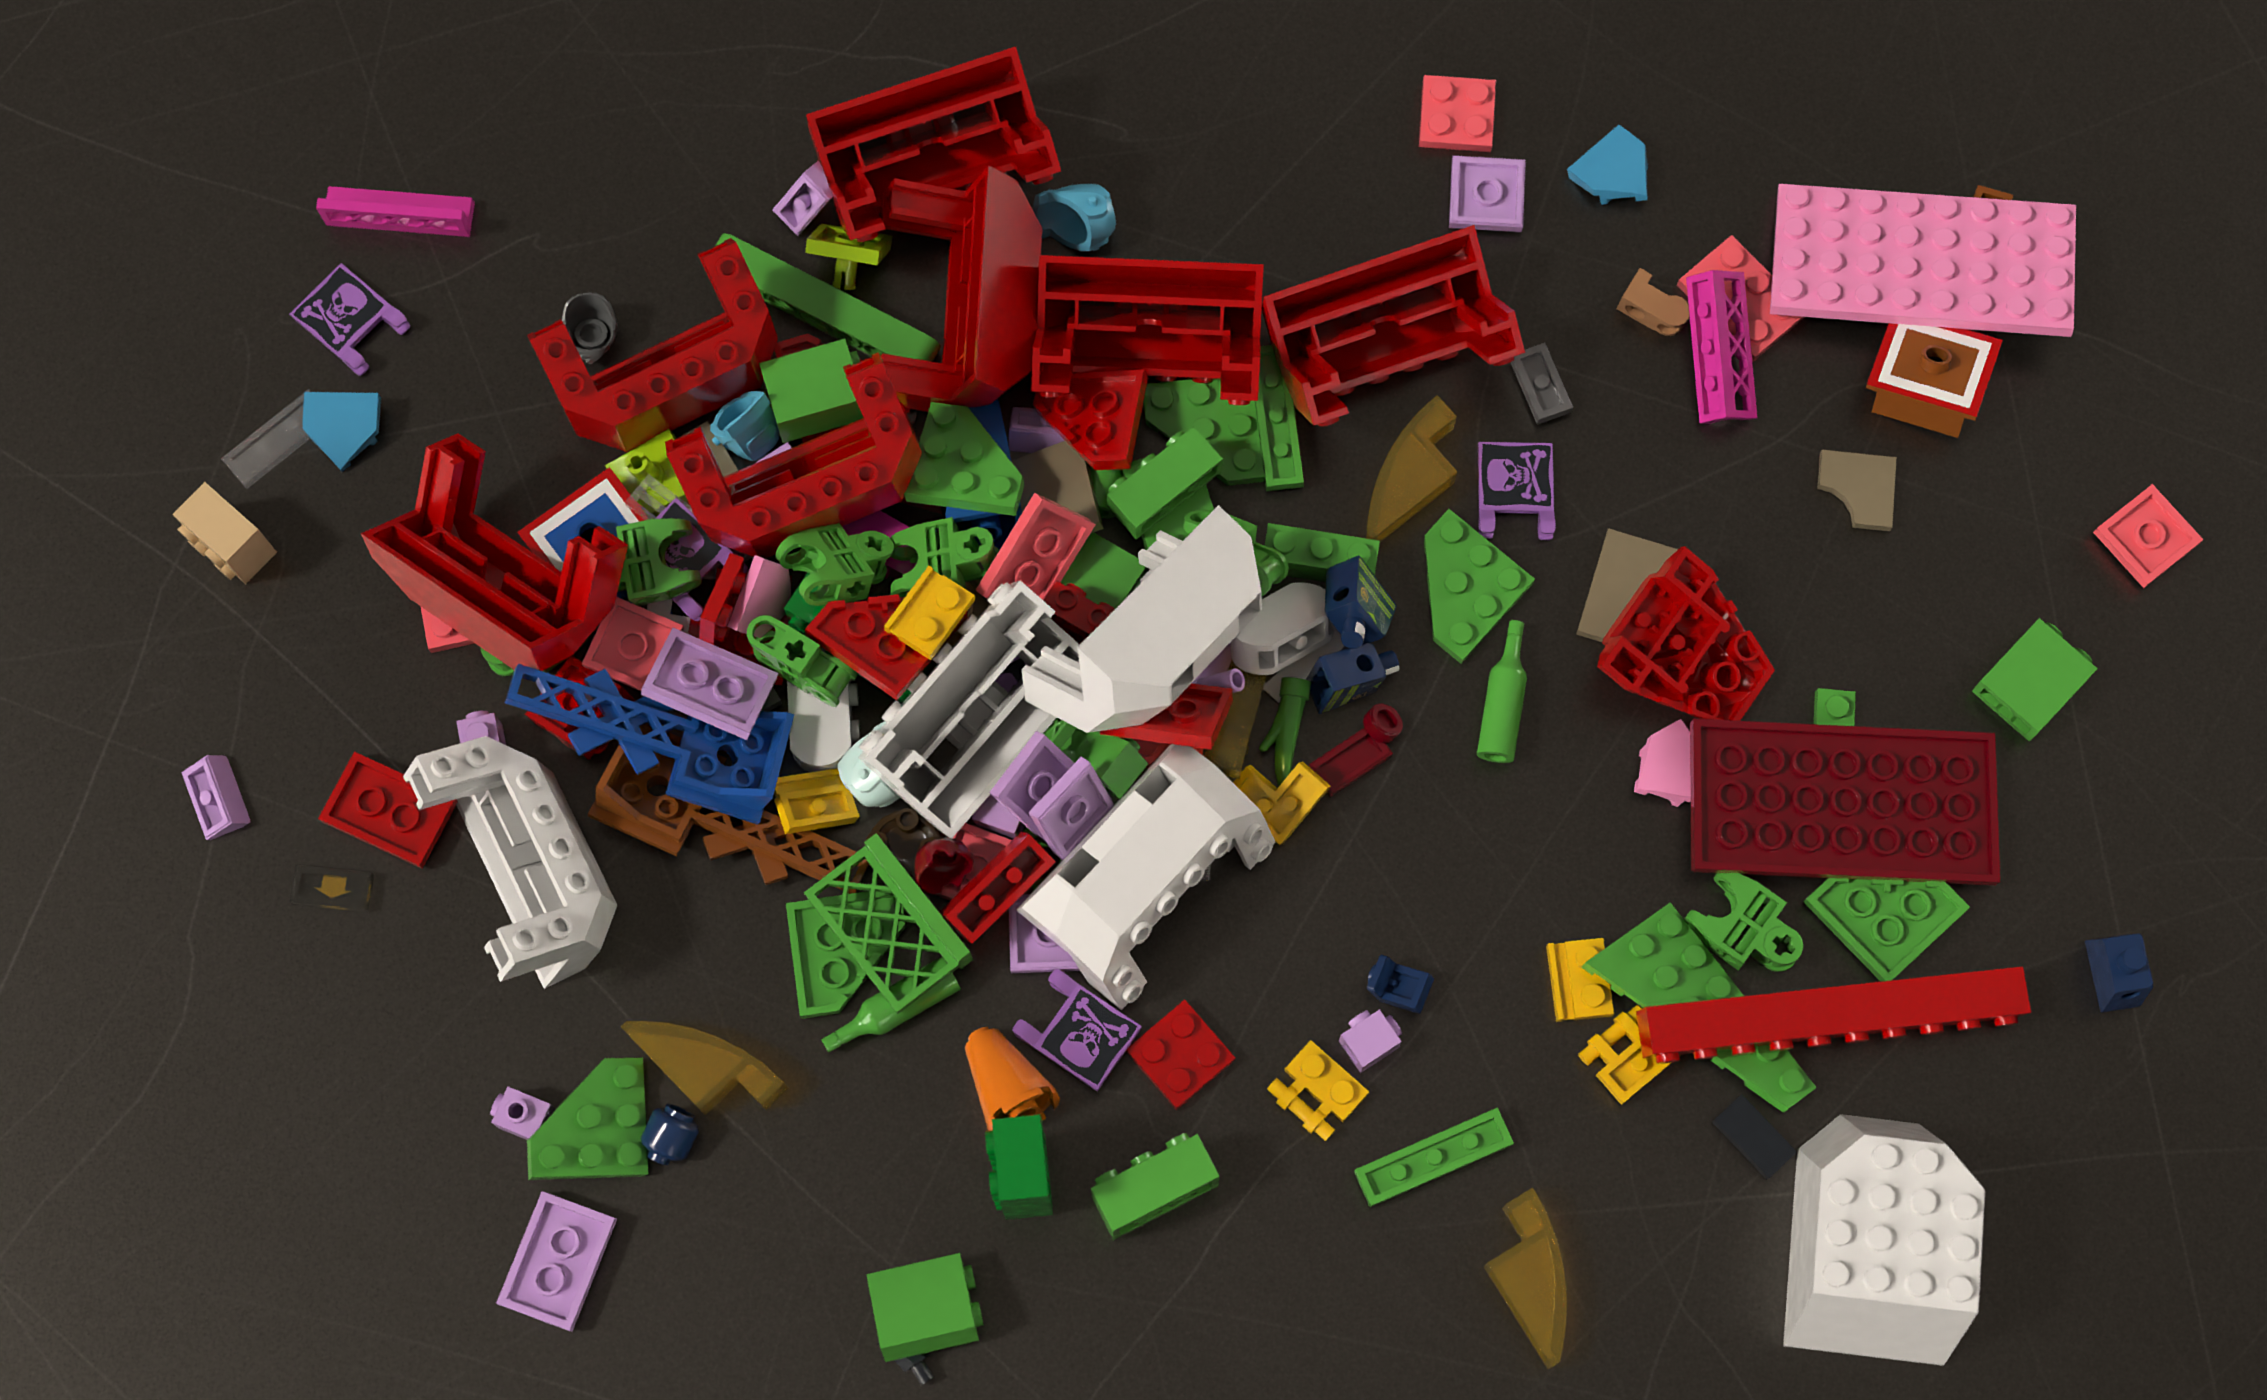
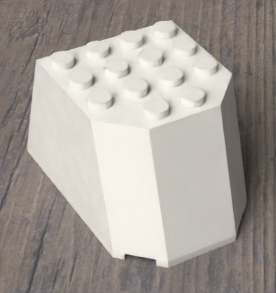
[1783,1114,1985,1366]

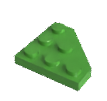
[1143,378,1265,486]
[904,402,1024,516]
[1424,509,1535,664]
[1804,878,1970,982]
[786,891,906,1019]
[527,1058,648,1180]

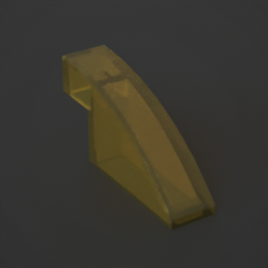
[1365,395,1457,542]
[1204,660,1268,779]
[621,1021,788,1115]
[1484,1188,1567,1370]

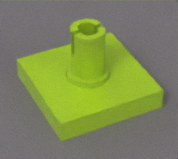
[805,223,892,290]
[605,429,688,519]

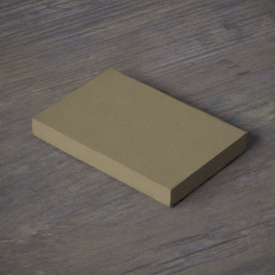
[1012,441,1104,534]
[1576,528,1678,642]

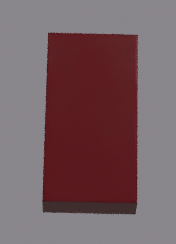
[1309,727,1393,798]

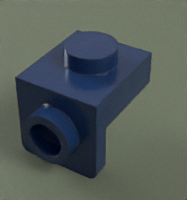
[1367,954,1434,1014]

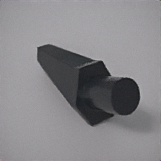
[878,1343,934,1386]

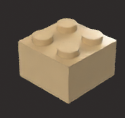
[173,482,277,584]

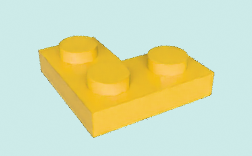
[1233,761,1331,845]

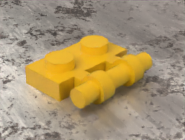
[1578,1005,1681,1105]
[1267,1040,1369,1141]

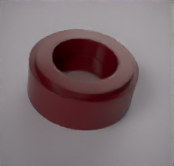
[1363,703,1403,743]

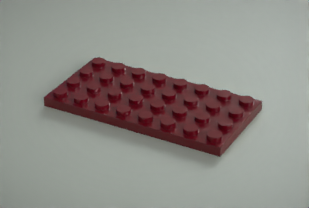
[1690,719,2000,886]

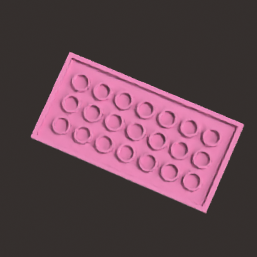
[1770,184,2076,337]

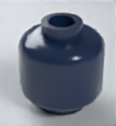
[641,1104,699,1165]

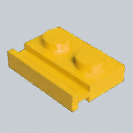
[884,565,975,660]
[774,768,860,834]
[1546,938,1614,1022]

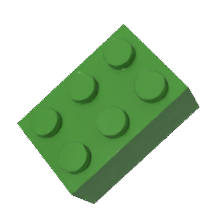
[1091,1133,1220,1240]

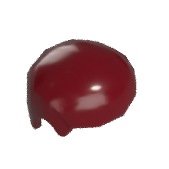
[914,838,974,895]

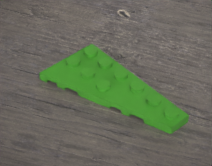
[1581,902,1817,1113]

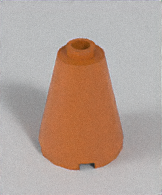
[965,1027,1060,1131]

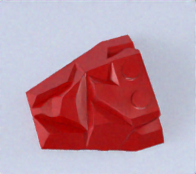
[1597,546,1775,721]

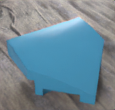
[1567,125,1648,205]
[303,392,381,472]

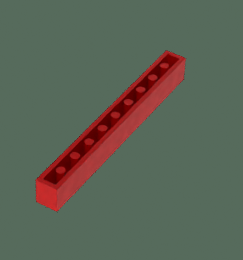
[1636,966,2031,1064]

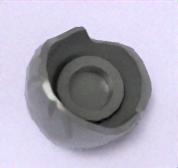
[562,292,618,364]

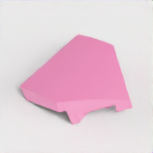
[727,555,791,638]
[1634,719,1691,807]

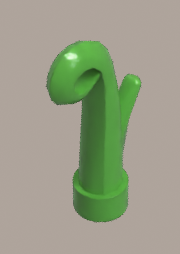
[1259,677,1311,786]

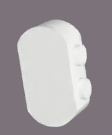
[1230,583,1334,675]
[787,681,860,772]

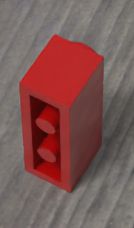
[939,831,1056,944]

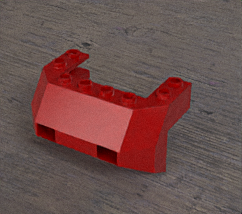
[806,46,1061,242]
[881,165,1043,412]
[1262,225,1525,426]
[527,238,778,452]
[1032,255,1264,405]
[665,352,922,559]
[361,433,628,671]

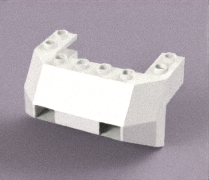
[1021,505,1262,733]
[858,580,1080,838]
[403,736,617,989]
[1016,744,1275,1010]

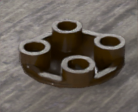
[866,808,941,883]

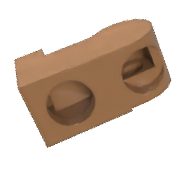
[1616,268,1690,336]

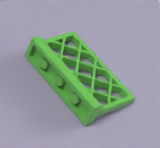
[804,833,973,1014]

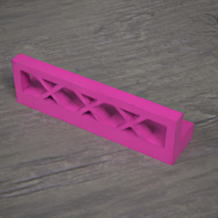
[316,186,475,237]
[1686,270,1758,424]

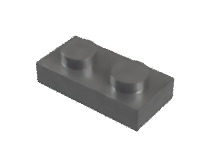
[1511,343,1573,425]

